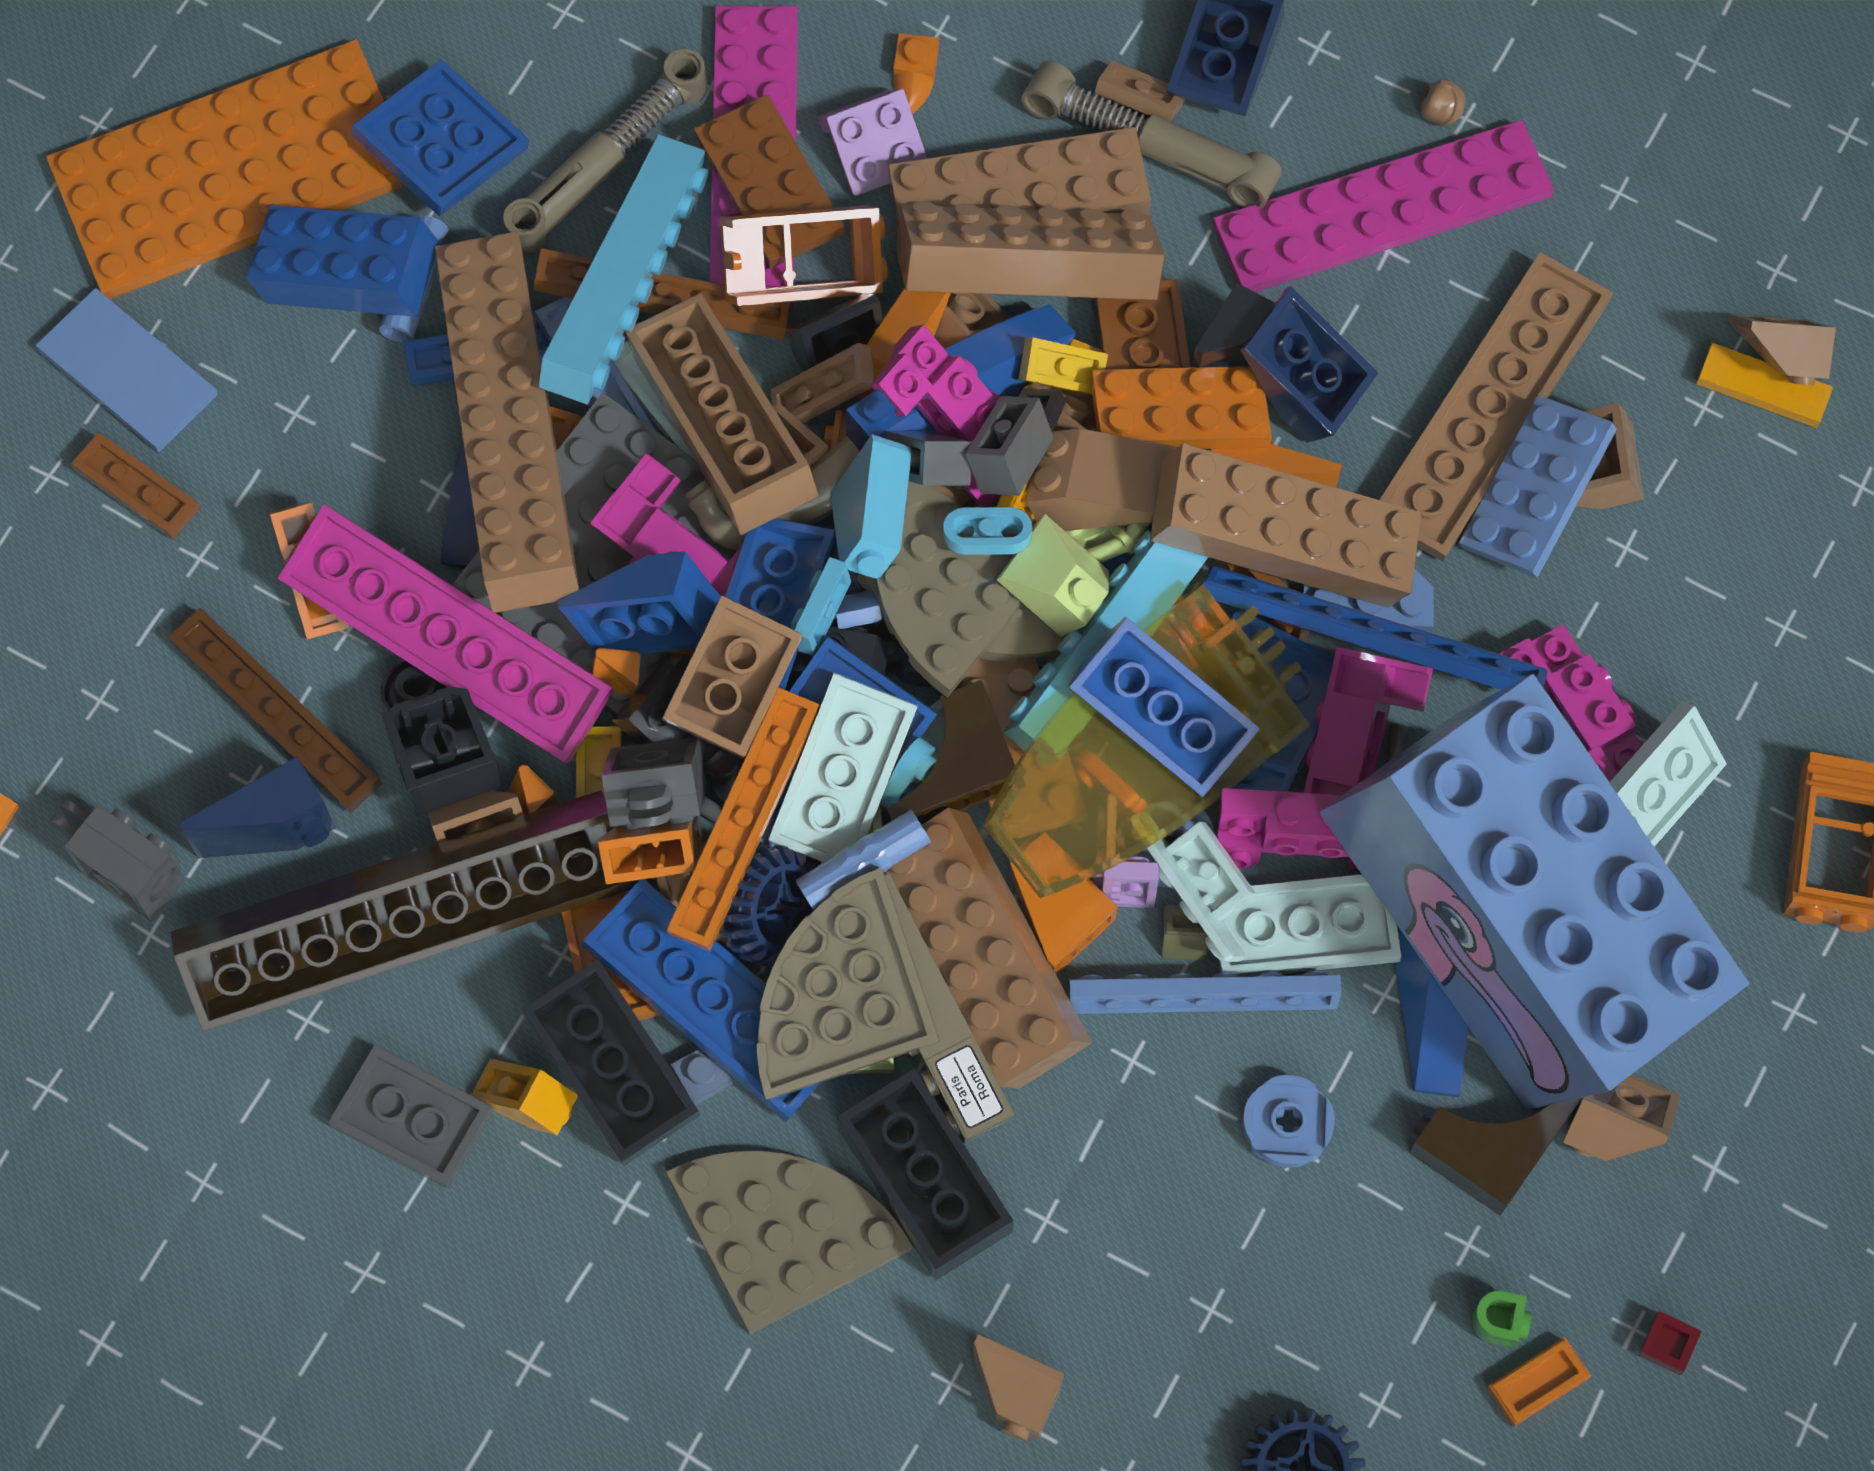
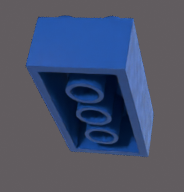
[246,205,440,317]

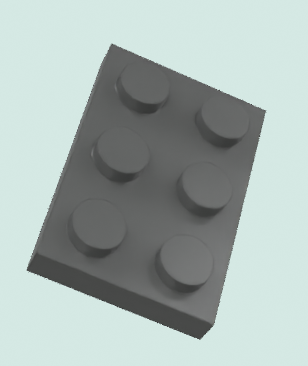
[328,1045,494,1189]

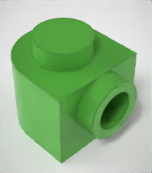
[1472,1291,1532,1348]

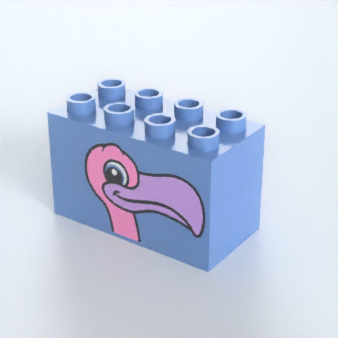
[1319,674,1750,1110]

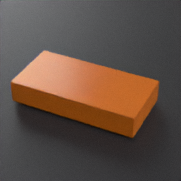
[1487,1337,1591,1427]

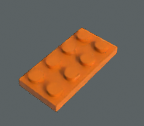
[1090,366,1272,449]

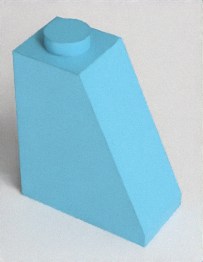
[830,434,911,579]

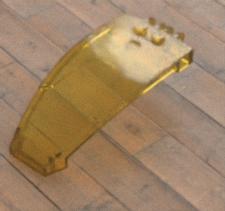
[984,585,1310,898]

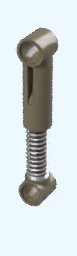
[503,49,707,255]
[1021,61,1282,209]

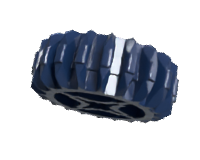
[719,844,816,966]
[1239,1408,1365,1471]

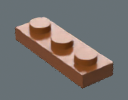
[71,432,200,540]

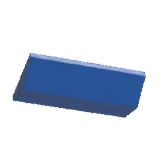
[725,519,836,690]
[1068,616,1260,797]

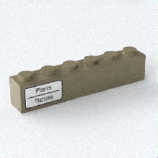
[885,873,1014,1143]

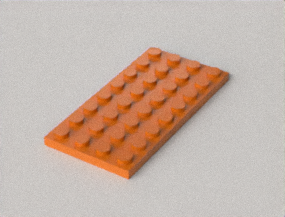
[46,39,406,299]

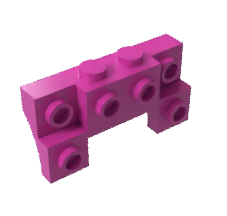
[871,325,1001,508]
[591,453,744,597]
[1499,625,1642,783]
[1304,647,1433,795]
[1216,788,1361,874]

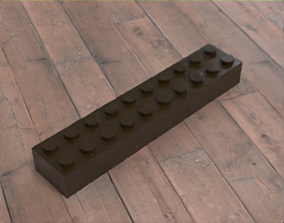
[170,790,634,1032]

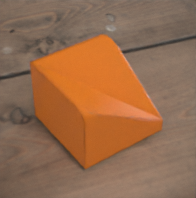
[591,648,640,695]
[508,764,558,815]

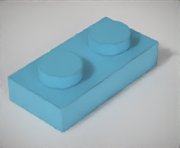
[791,557,851,657]

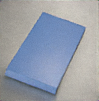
[35,288,218,453]

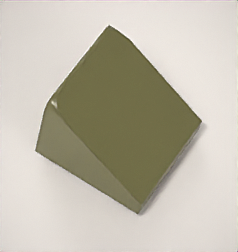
[1162,905,1208,961]

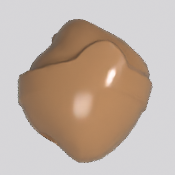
[1420,79,1465,126]

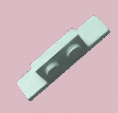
[1126,812,1256,962]

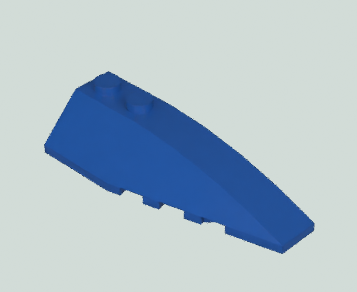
[846,304,1076,451]
[1394,925,1468,1098]

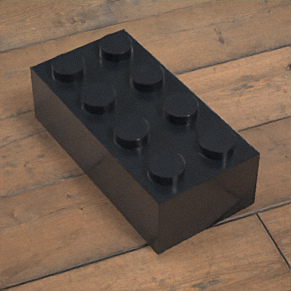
[521,959,701,1165]
[837,1069,1014,1281]

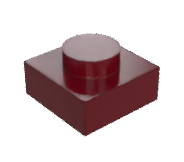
[1638,1311,1702,1376]

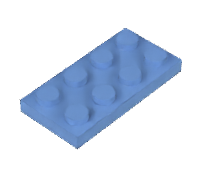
[1459,395,1617,578]

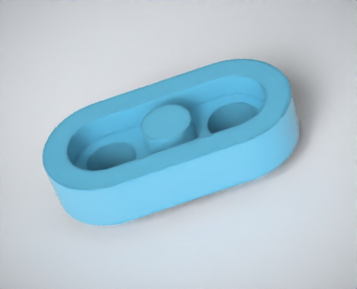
[943,507,1032,555]
[880,737,937,809]

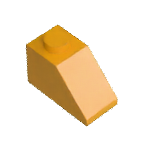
[471,1059,578,1135]

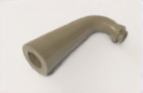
[684,436,860,551]

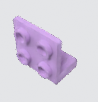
[817,88,927,195]
[1093,794,1159,908]

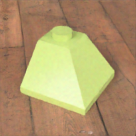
[997,514,1109,637]

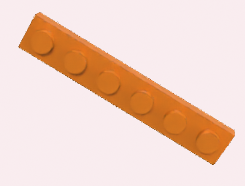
[667,687,820,952]

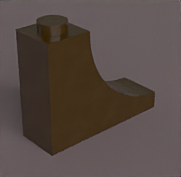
[887,680,1024,825]
[1409,1098,1581,1216]

